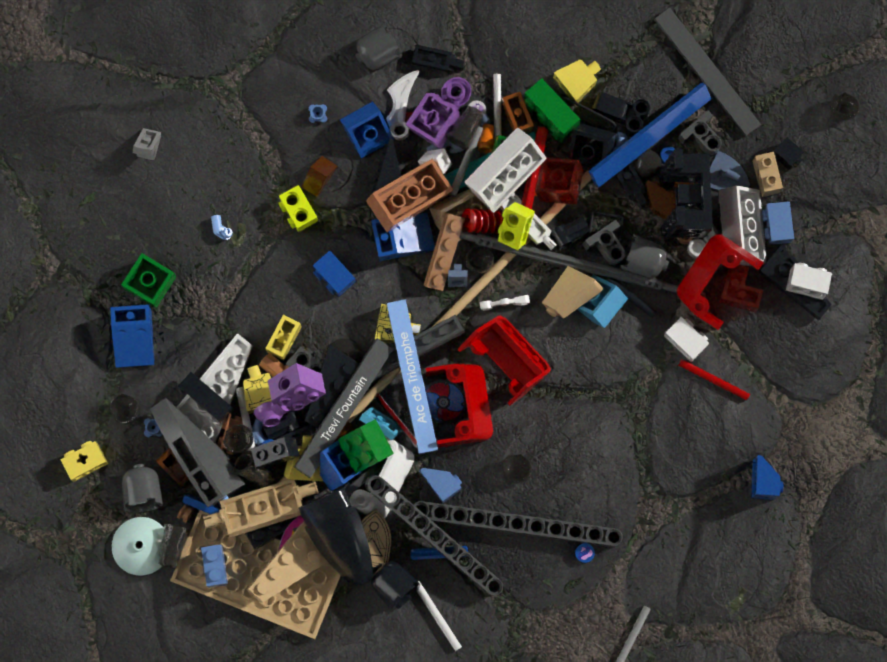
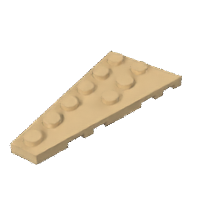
[247,521,328,603]

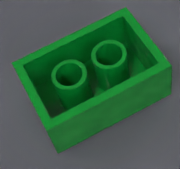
[524,78,580,144]

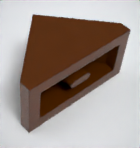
[301,156,338,197]

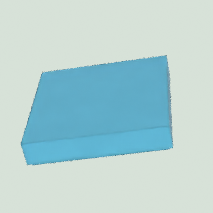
[359,407,402,440]

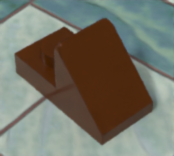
[156,448,189,487]

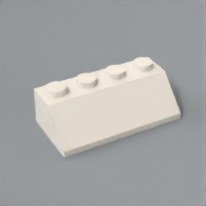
[465,127,547,213]
[718,185,767,266]

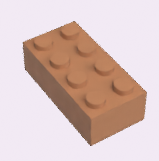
[366,159,453,232]

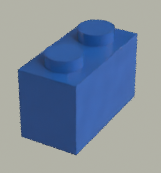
[313,251,356,297]

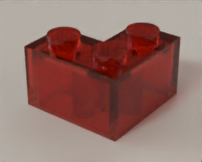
[719,264,763,313]

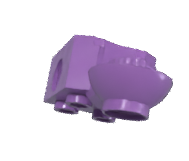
[405,77,471,149]
[254,363,326,427]

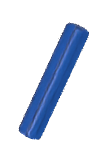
[410,546,468,560]

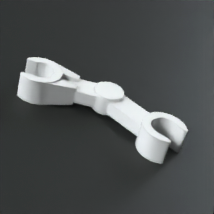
[480,295,530,311]

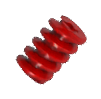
[462,208,504,234]

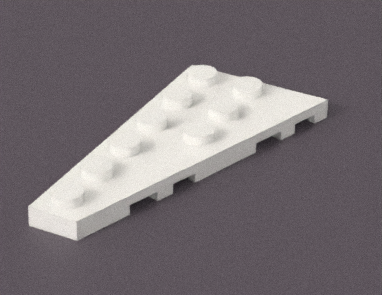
[177,334,253,443]

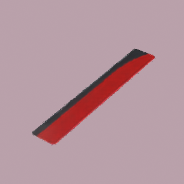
[377,393,417,447]

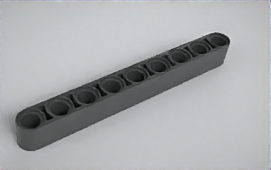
[365,475,503,596]

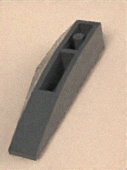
[150,398,245,507]

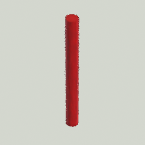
[678,359,750,401]

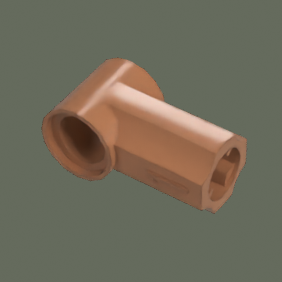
[259,353,289,377]

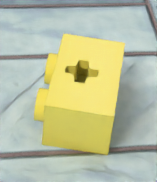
[265,315,301,361]
[60,441,108,482]

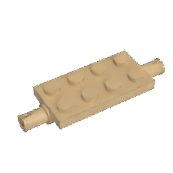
[203,479,319,537]

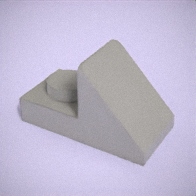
[133,128,161,160]

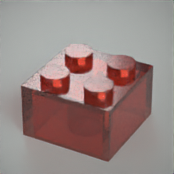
[535,158,584,205]

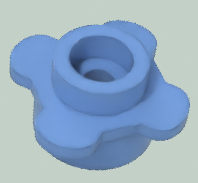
[309,104,327,123]
[144,418,163,437]

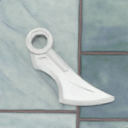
[386,70,419,141]

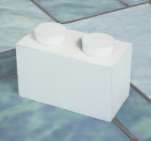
[786,263,832,300]
[664,317,709,362]

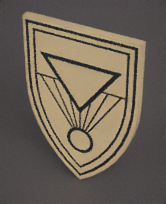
[361,509,391,567]

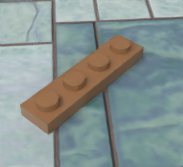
[424,212,465,291]

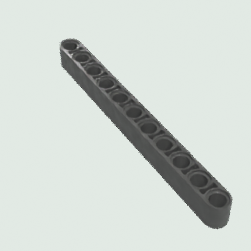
[414,501,623,547]

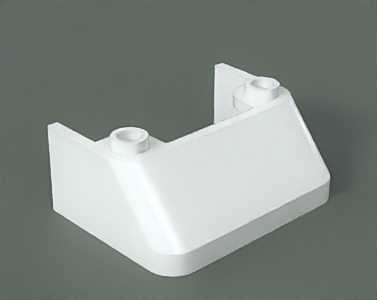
[349,436,414,519]

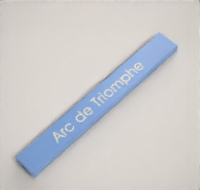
[387,299,438,454]

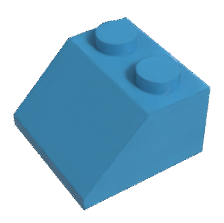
[577,274,628,328]

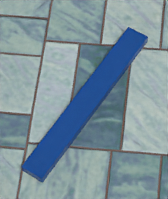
[588,83,711,188]

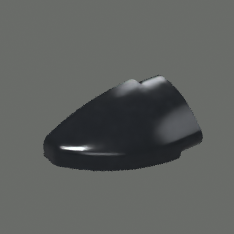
[298,488,373,586]

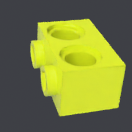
[278,185,318,232]
[498,202,535,250]

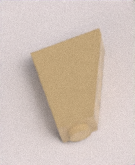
[542,266,603,319]

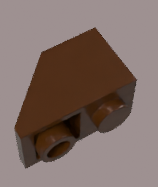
[645,180,676,220]

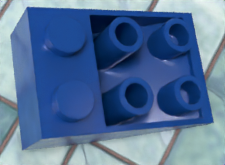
[371,213,435,262]
[110,305,155,368]

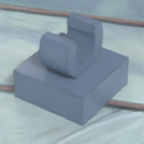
[448,264,467,287]

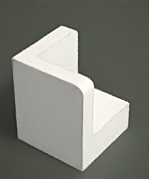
[418,148,452,174]

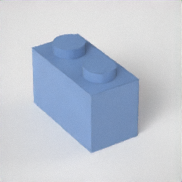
[762,202,794,245]
[201,544,228,588]

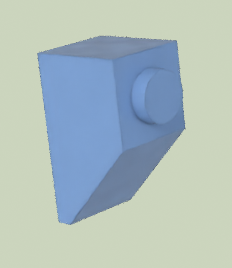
[420,468,462,503]

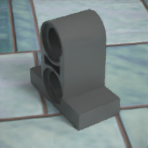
[678,111,722,156]
[582,220,626,266]

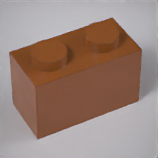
[502,92,534,134]

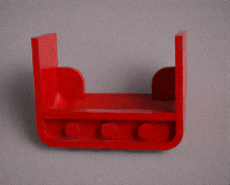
[677,234,764,330]
[458,316,551,406]
[426,364,493,448]

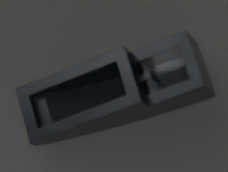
[178,372,233,423]

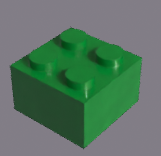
[121,253,176,309]
[338,419,394,474]

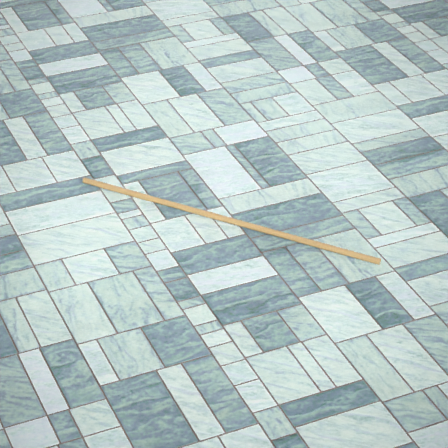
[278,171,592,483]

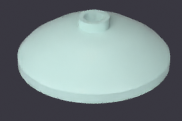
[112,517,170,576]

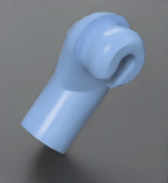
[211,215,233,240]

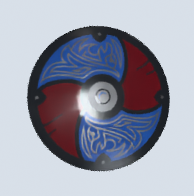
[425,379,466,423]

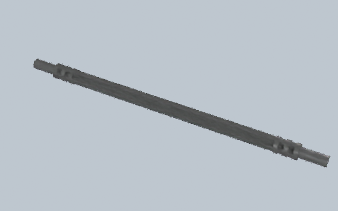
[459,231,678,293]

